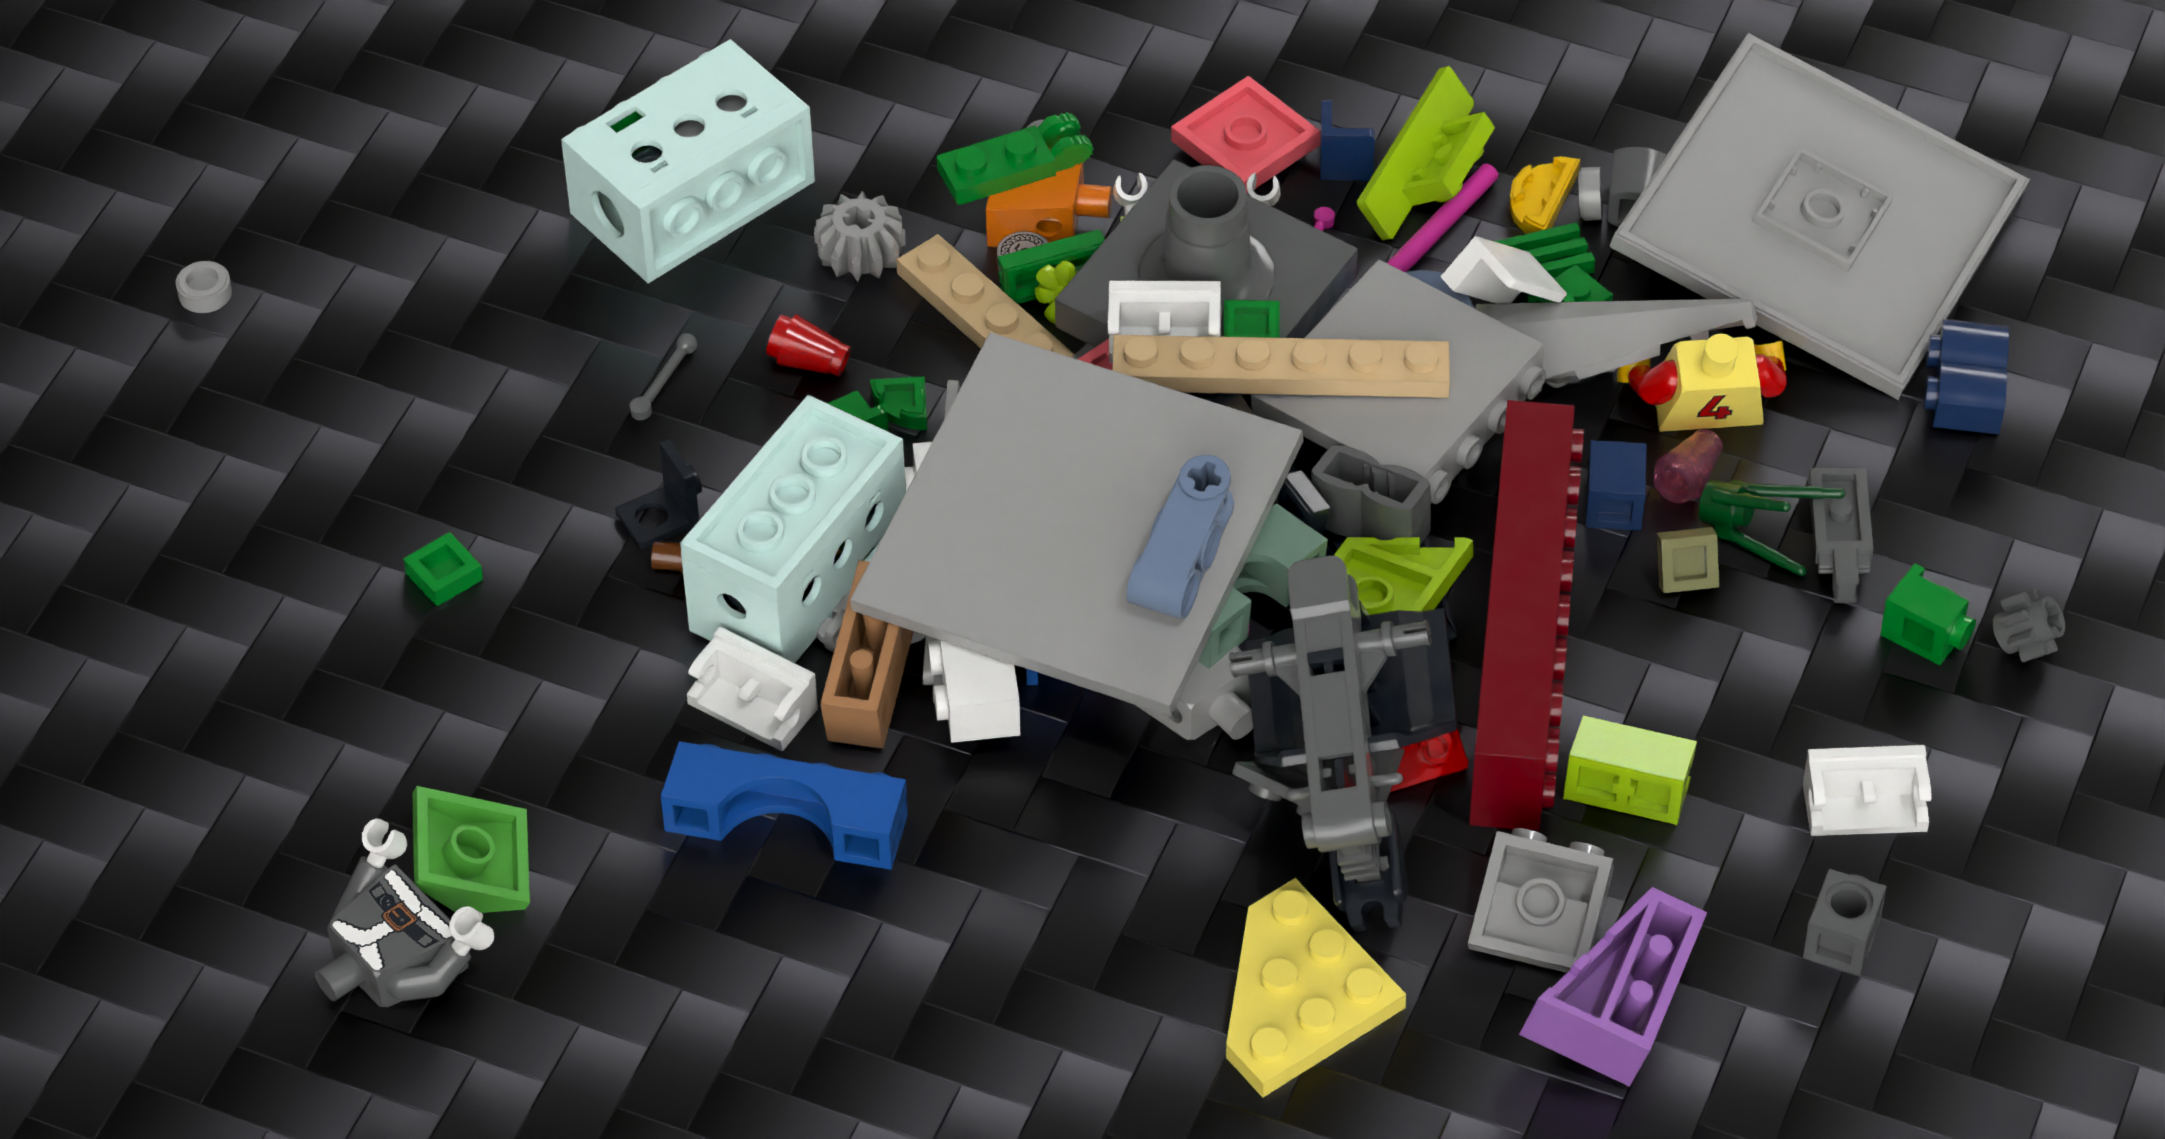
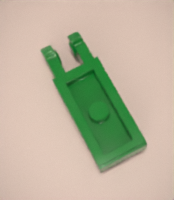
[937,112,1094,205]

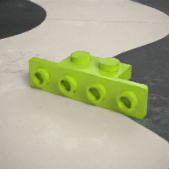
[1357,66,1495,240]

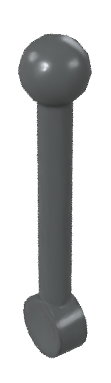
[629,333,698,420]

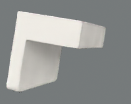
[1441,236,1567,304]

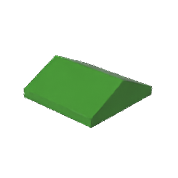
[413,786,530,913]

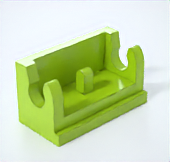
[1563,715,1697,825]

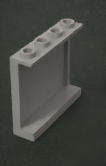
[1251,259,1546,505]

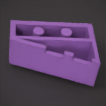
[1519,887,1707,1087]

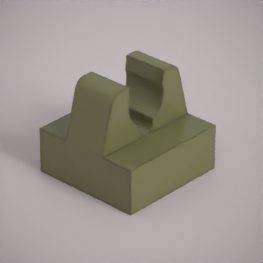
[1657,527,1719,593]

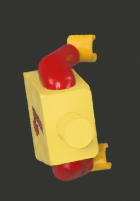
[1617,334,1786,432]

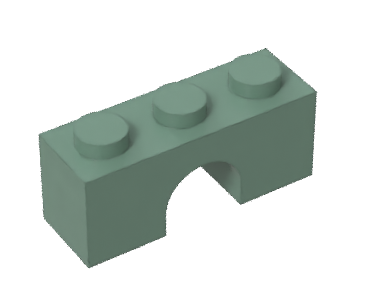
[1198,503,1328,669]

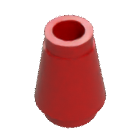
[766,314,851,377]

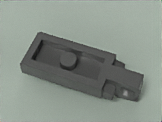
[1808,468,1873,603]

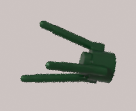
[1699,479,1846,576]

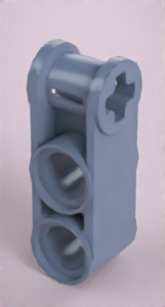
[1126,455,1234,619]

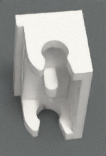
[1108,281,1222,363]
[687,626,818,751]
[1803,745,1931,836]

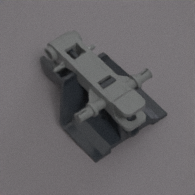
[1229,556,1457,933]

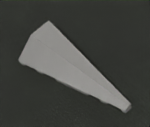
[1475,299,1757,392]

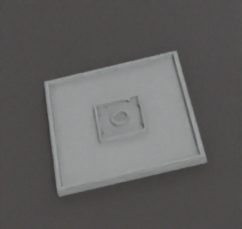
[1609,33,2030,400]
[850,332,1303,716]

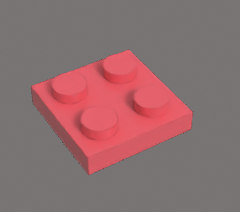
[1171,76,1320,194]

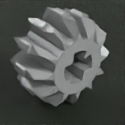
[814,191,906,282]

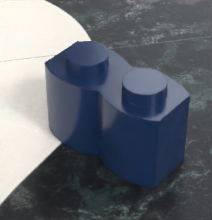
[1923,319,2009,434]

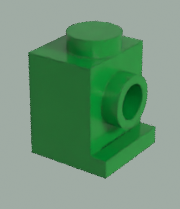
[1880,563,1976,666]

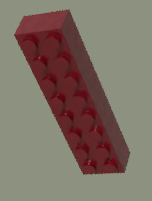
[1469,400,1584,831]

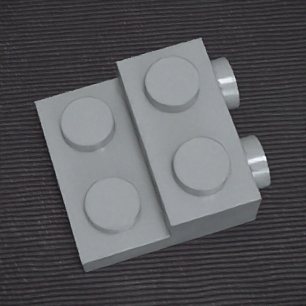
[1468,828,1614,973]

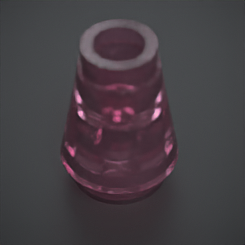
[1653,429,1723,503]

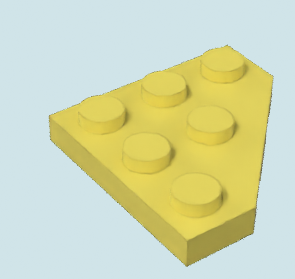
[1226,878,1406,1097]

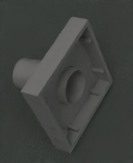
[1055,159,1358,408]

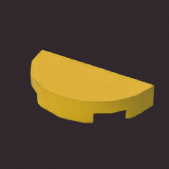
[1509,156,1581,234]

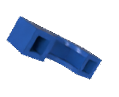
[661,741,908,870]

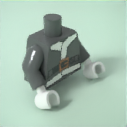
[315,819,494,1008]

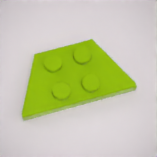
[1333,537,1473,615]

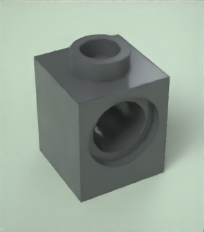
[1803,869,1887,976]

